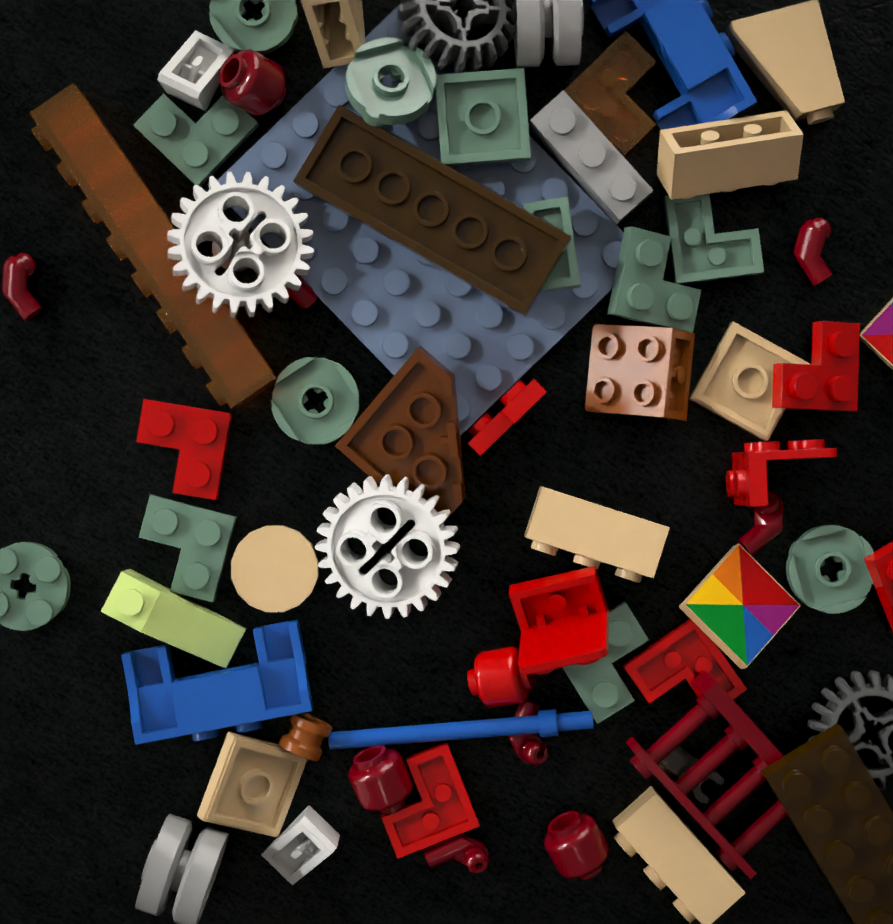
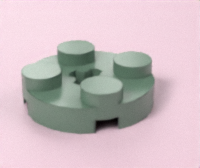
[209,0,298,55]
[345,37,436,127]
[272,357,360,444]
[786,525,874,614]
[0,542,71,631]

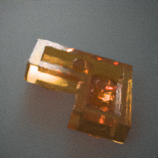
[564,30,656,157]

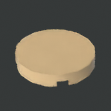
[231,525,319,612]

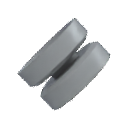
[512,0,584,68]
[135,814,229,924]

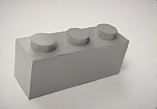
[529,90,653,225]

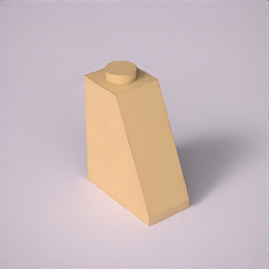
[301,0,366,68]
[725,0,845,125]

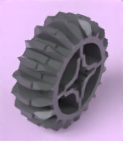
[397,0,517,73]
[808,670,893,790]

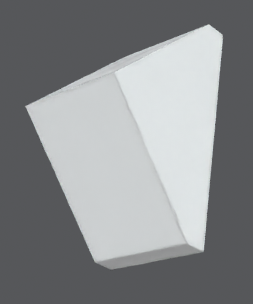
[157,30,234,112]
[261,805,340,885]

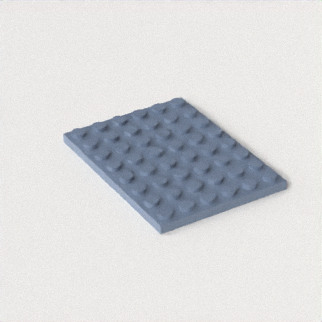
[217,4,624,436]

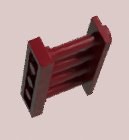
[626,670,788,880]

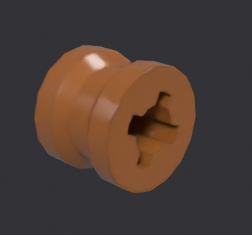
[279,713,333,761]

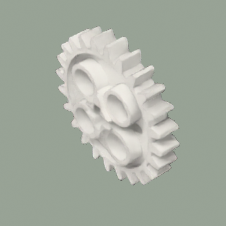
[167,172,314,318]
[315,474,460,619]

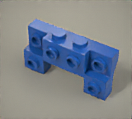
[587,0,757,130]
[121,619,314,745]

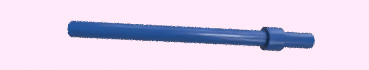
[328,709,594,750]

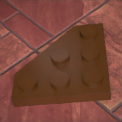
[335,346,466,523]

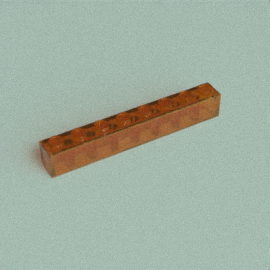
[30,83,278,409]

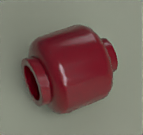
[219,49,286,116]
[348,745,413,814]
[544,811,609,880]

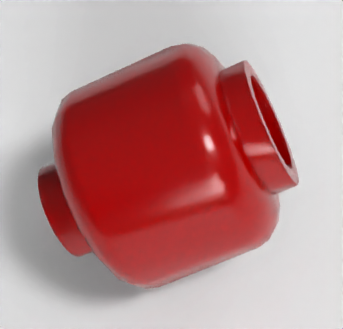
[467,646,536,708]

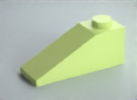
[101,569,247,668]

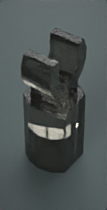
[658,735,725,804]

